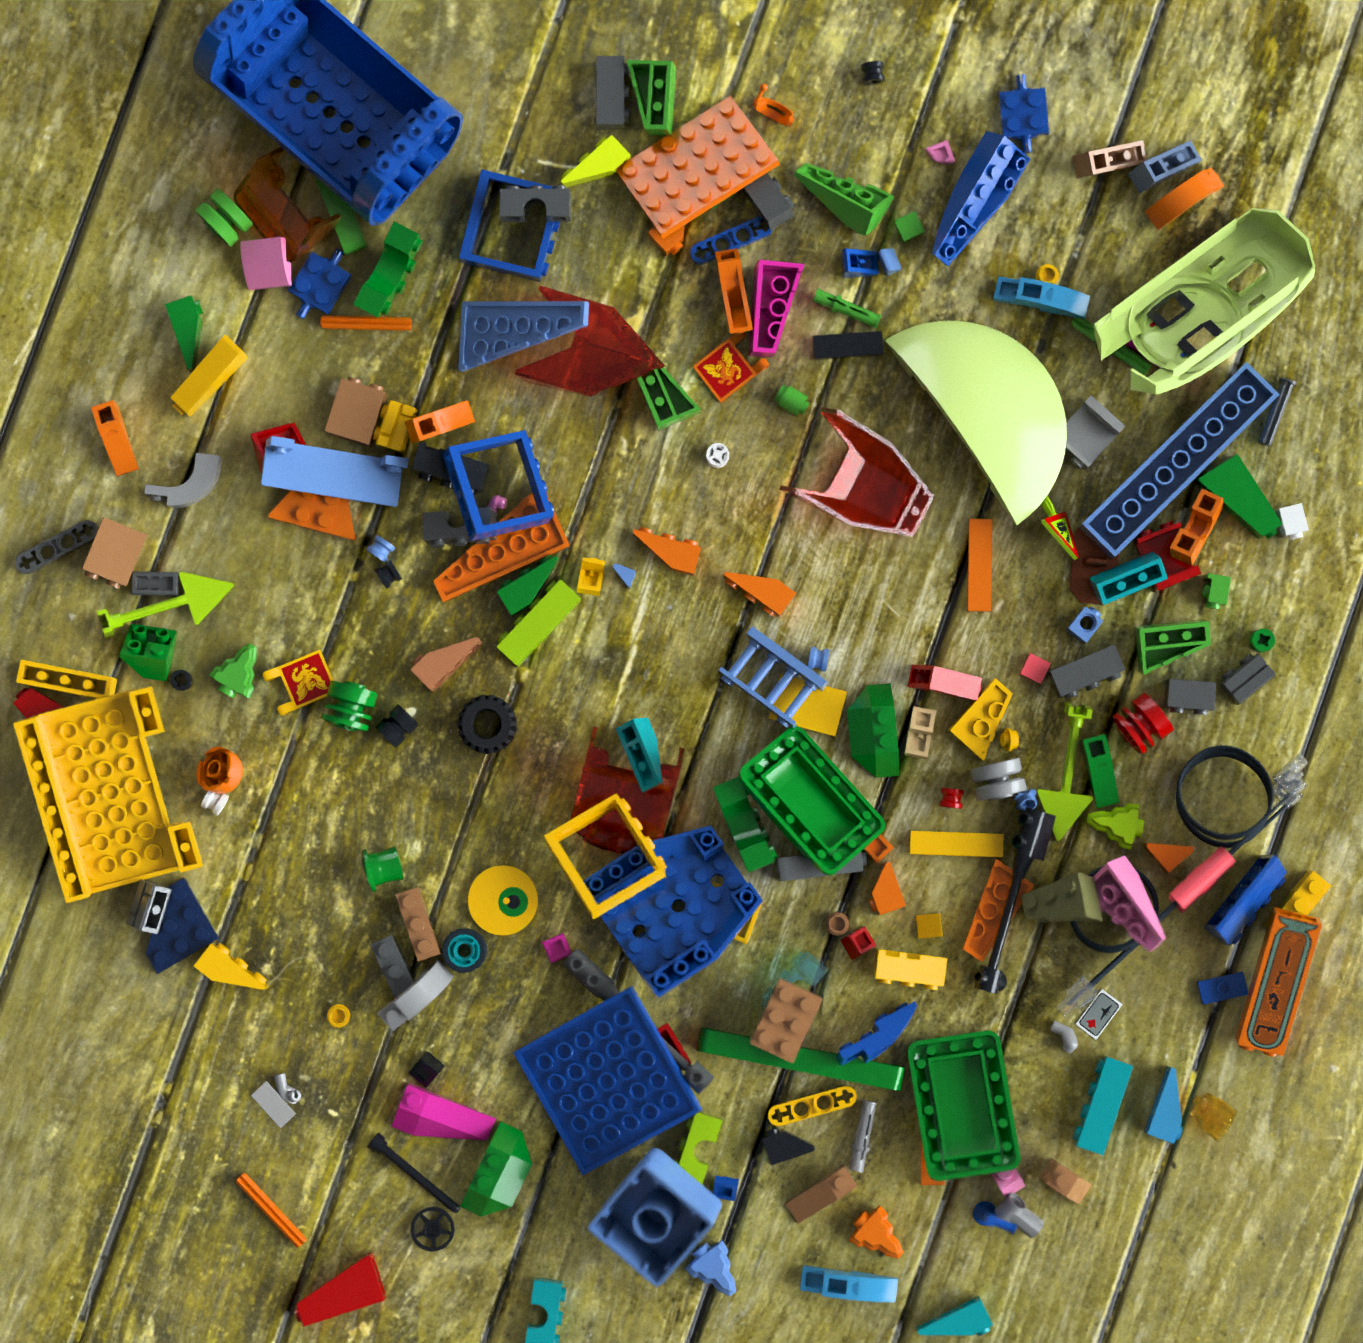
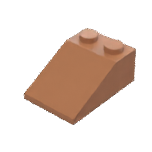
[410,637,483,692]

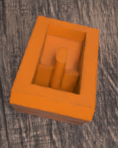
[1144,843,1194,873]

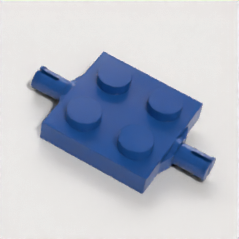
[999,74,1049,153]
[288,248,352,319]

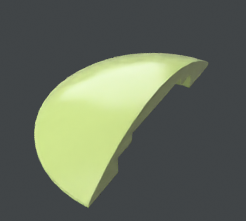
[884,321,1067,526]

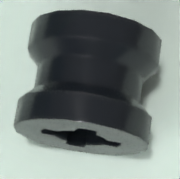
[861,61,886,85]
[374,560,402,589]

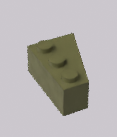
[1021,872,1103,922]

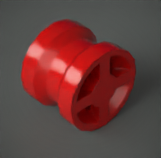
[939,788,964,809]

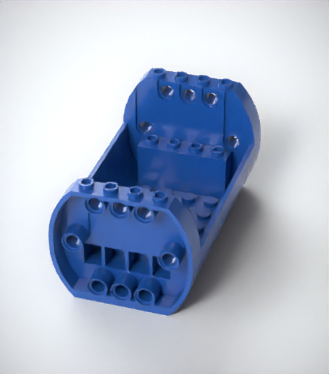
[193,0,463,226]

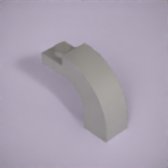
[144,453,223,508]
[378,958,453,1031]

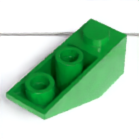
[497,555,559,617]
[1079,734,1119,808]

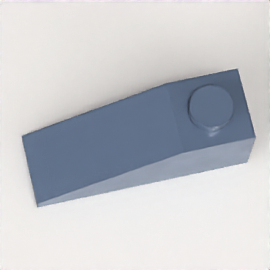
[1128,140,1202,194]

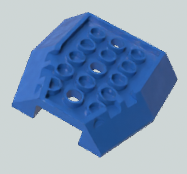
[583,825,763,998]

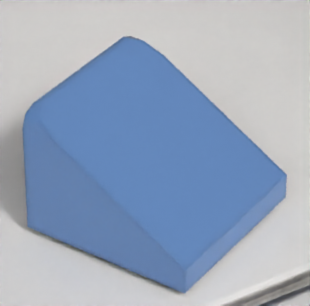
[878,249,901,276]
[613,563,636,589]

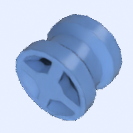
[366,535,395,563]
[807,646,829,672]

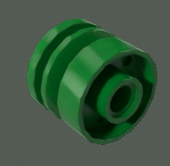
[320,680,378,731]

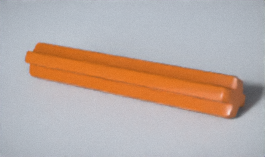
[320,315,412,331]
[236,1173,307,1248]

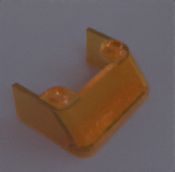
[234,147,341,263]

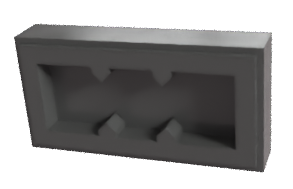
[131,571,179,596]

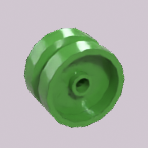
[195,188,254,247]

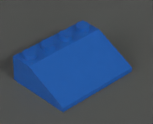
[1203,855,1287,946]

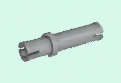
[849,1100,877,1172]

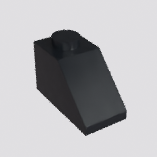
[761,1127,816,1166]

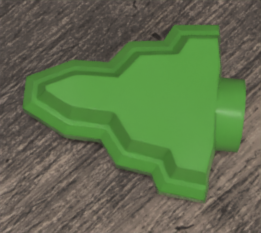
[209,643,257,699]

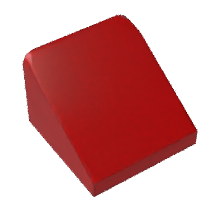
[840,926,876,960]

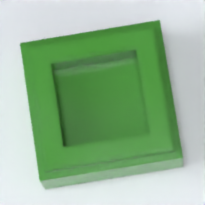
[894,211,925,243]

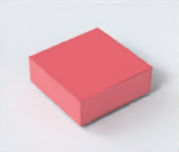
[1020,653,1051,684]

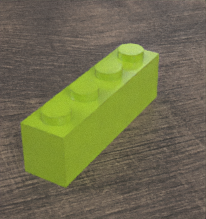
[497,579,581,667]

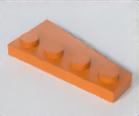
[962,859,1035,962]

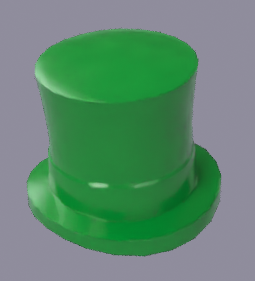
[361,846,404,892]

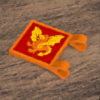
[692,333,769,403]

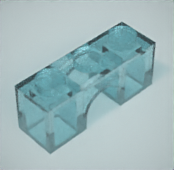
[761,951,829,1007]

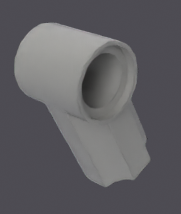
[995,1193,1044,1238]

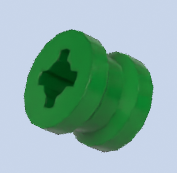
[1249,629,1275,653]

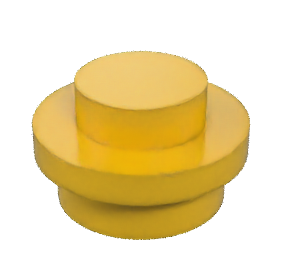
[1035,264,1059,284]
[1000,728,1019,751]
[327,1004,351,1028]

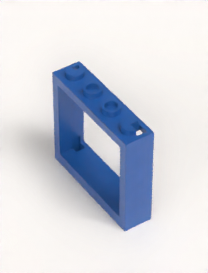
[459,169,560,282]
[442,430,554,541]

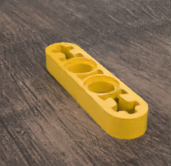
[768,1085,857,1126]

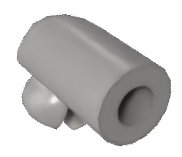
[1050,1020,1078,1053]
[274,1073,301,1104]

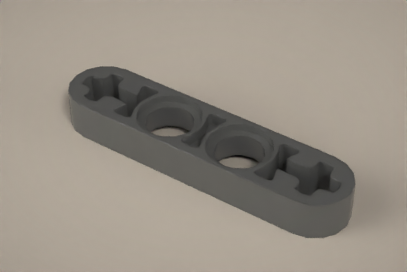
[15,520,98,574]

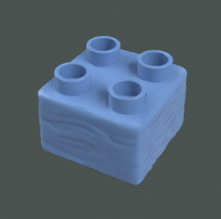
[588,1148,722,1287]

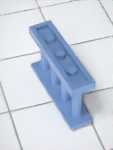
[719,626,828,729]

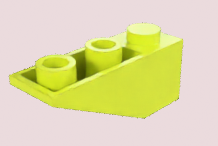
[561,135,631,188]

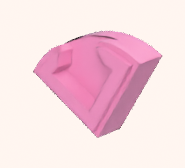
[925,140,955,165]

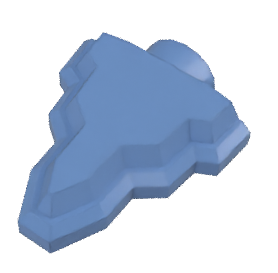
[685,1240,736,1297]

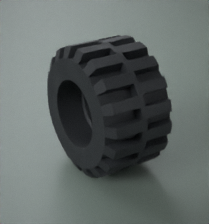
[457,695,517,754]

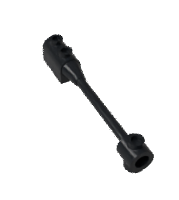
[973,807,1056,994]

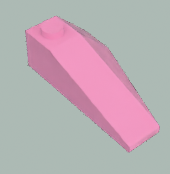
[1093,856,1166,952]

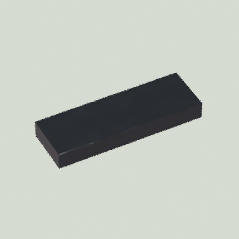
[813,331,884,360]

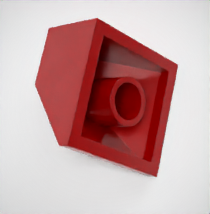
[251,422,306,473]

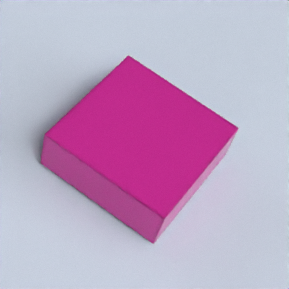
[542,933,572,964]

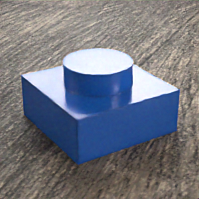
[713,1176,739,1201]

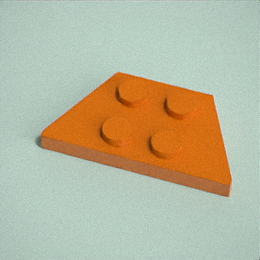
[268,490,356,541]

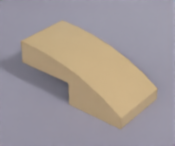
[904,706,936,760]

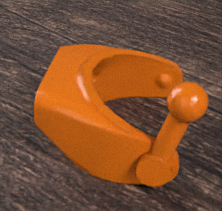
[753,83,795,128]

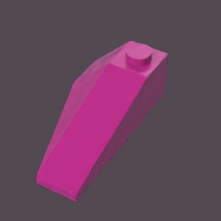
[392,1083,496,1141]

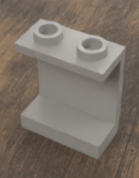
[1065,396,1125,470]

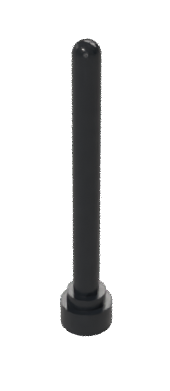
[367,1132,460,1213]

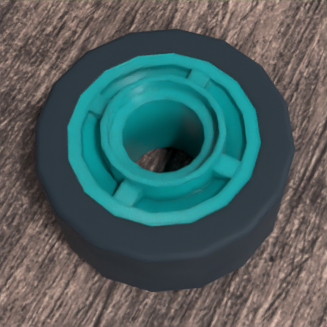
[442,928,487,973]

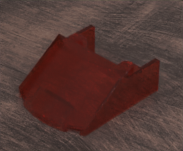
[570,726,685,854]

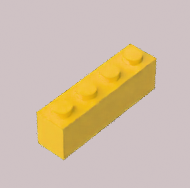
[16,660,117,699]

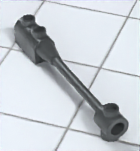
[562,948,715,1095]

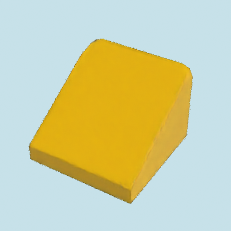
[916,913,943,939]

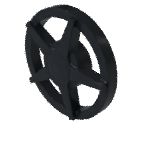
[411,1207,455,1252]

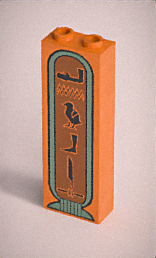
[1235,907,1322,1057]

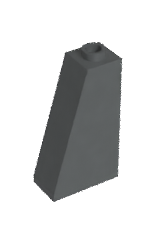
[776,852,867,882]

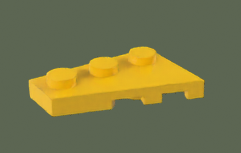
[948,678,1013,761]

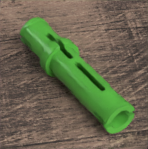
[812,288,881,329]

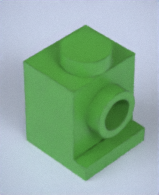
[1202,573,1231,609]

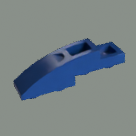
[836,1002,917,1066]

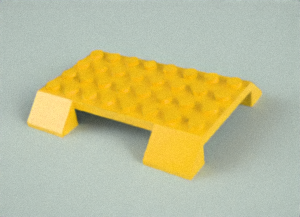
[13,686,203,903]

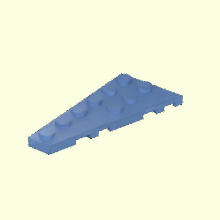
[458,301,589,372]

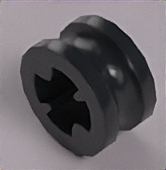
[170,670,193,691]

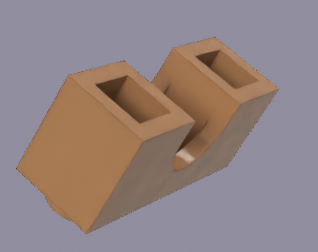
[395,887,442,961]

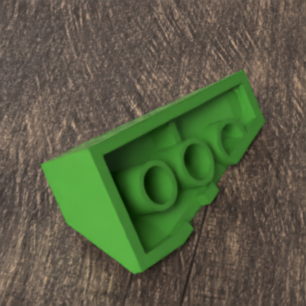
[794,163,894,236]

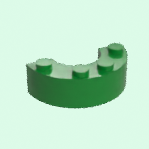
[353,221,423,317]
[713,776,778,873]

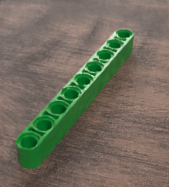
[696,1027,905,1091]

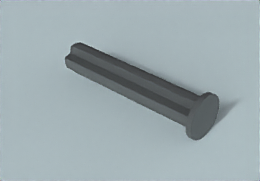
[1259,377,1297,446]

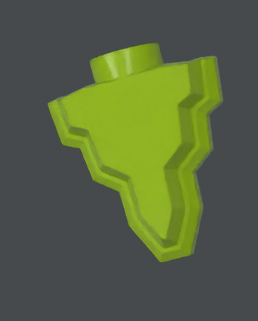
[1086,803,1144,850]

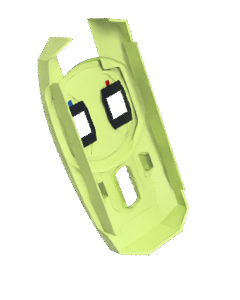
[1094,208,1315,394]

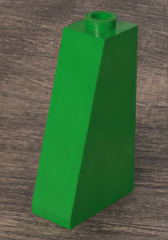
[1195,454,1282,539]

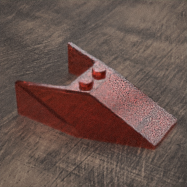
[779,407,935,537]

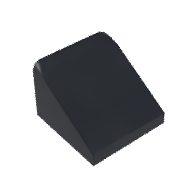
[409,1052,444,1088]

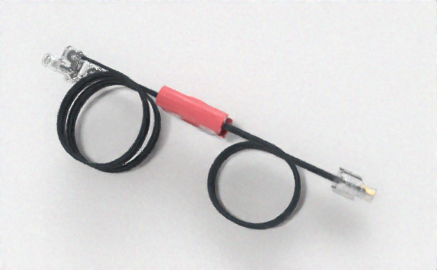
[1057,745,1308,1018]

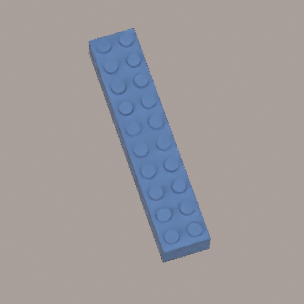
[1079,362,1280,559]

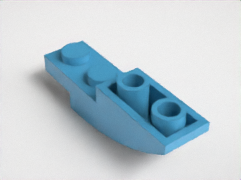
[994,276,1090,319]
[800,1265,898,1302]

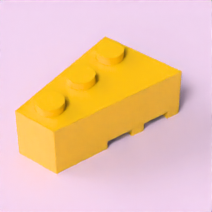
[873,949,947,990]

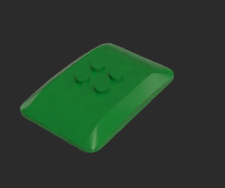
[738,726,885,876]
[908,1031,1021,1181]

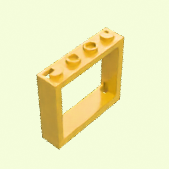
[544,793,667,919]

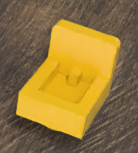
[577,557,605,596]

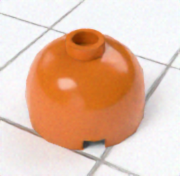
[196,746,243,794]

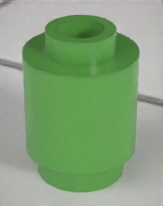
[774,385,810,417]

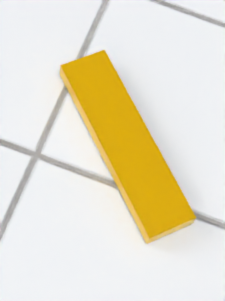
[909,831,1004,857]

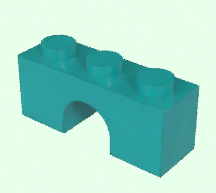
[525,1277,566,1343]

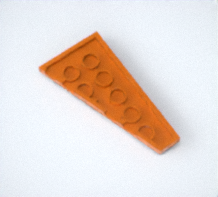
[433,493,570,603]

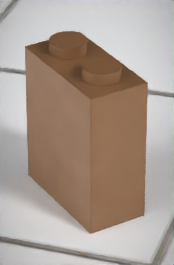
[324,377,388,448]
[81,517,147,589]

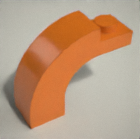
[1145,168,1224,230]

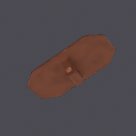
[1070,528,1119,605]

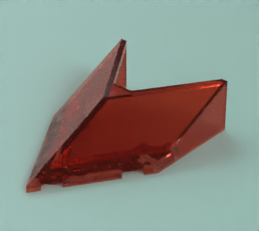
[515,286,666,397]

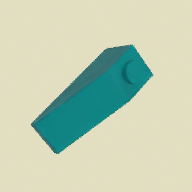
[616,717,662,792]
[916,1296,993,1336]

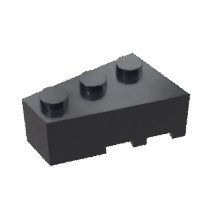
[412,442,490,495]

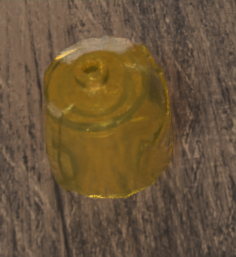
[1191,1092,1238,1142]

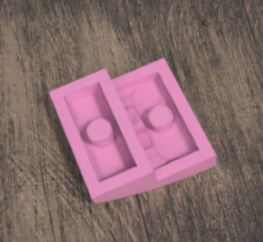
[240,237,291,290]

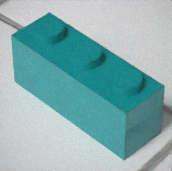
[1089,551,1168,605]

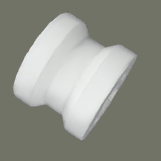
[706,443,729,468]
[201,792,229,816]

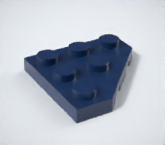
[146,878,219,974]

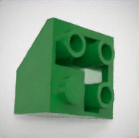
[120,624,177,681]

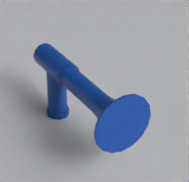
[973,1201,1017,1234]

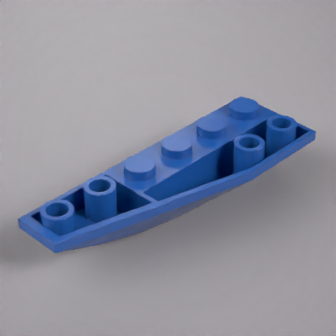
[932,131,1030,266]

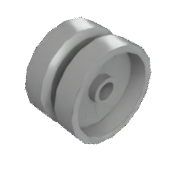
[970,758,1027,802]

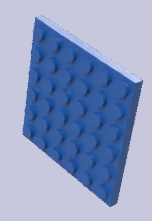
[513,986,702,1175]

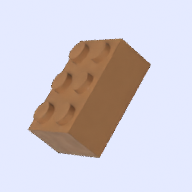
[749,977,823,1063]

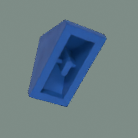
[841,248,879,278]

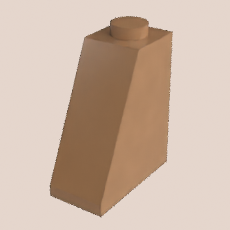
[1040,1158,1092,1204]

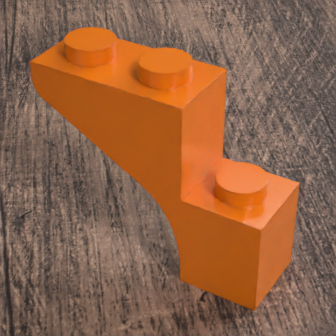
[715,248,753,334]

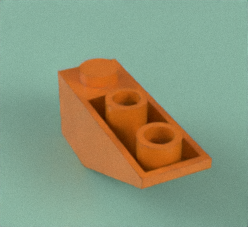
[91,400,139,476]
[404,400,475,443]
[633,527,701,576]
[723,572,796,617]

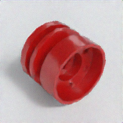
[1112,692,1174,755]

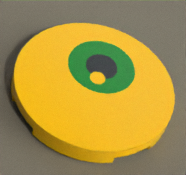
[468,865,538,935]

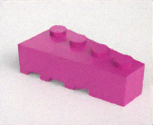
[748,260,804,358]

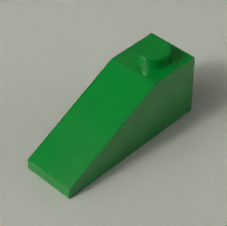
[165,295,204,373]

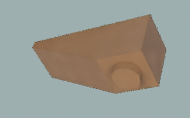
[1072,140,1147,178]
[785,1164,858,1223]

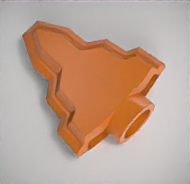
[849,1205,904,1259]

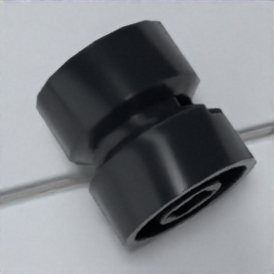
[375,704,419,748]

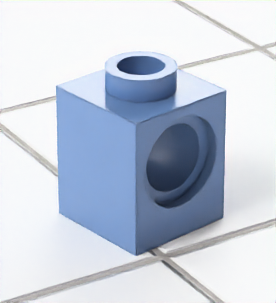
[1066,606,1104,644]

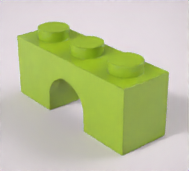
[675,1112,723,1184]

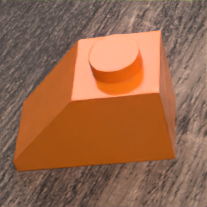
[648,226,684,257]
[868,862,906,915]

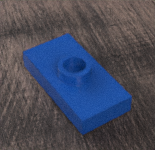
[1197,971,1248,1005]

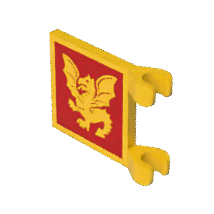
[263,649,333,716]

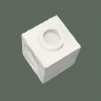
[1275,503,1309,540]

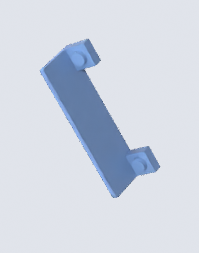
[261,436,409,507]

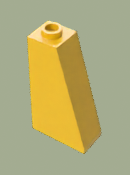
[170,334,248,417]

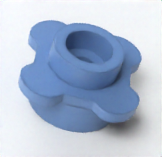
[1014,789,1038,812]

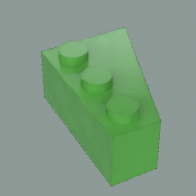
[626,60,676,136]
[631,354,701,431]
[1135,619,1211,675]

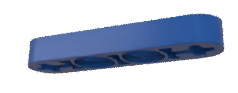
[690,216,773,265]

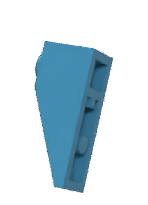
[1144,1066,1183,1144]

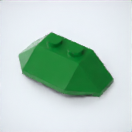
[847,683,899,778]
[460,1121,533,1217]

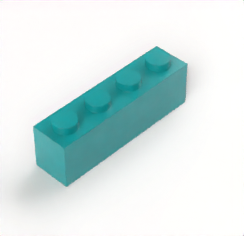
[1072,1055,1133,1156]

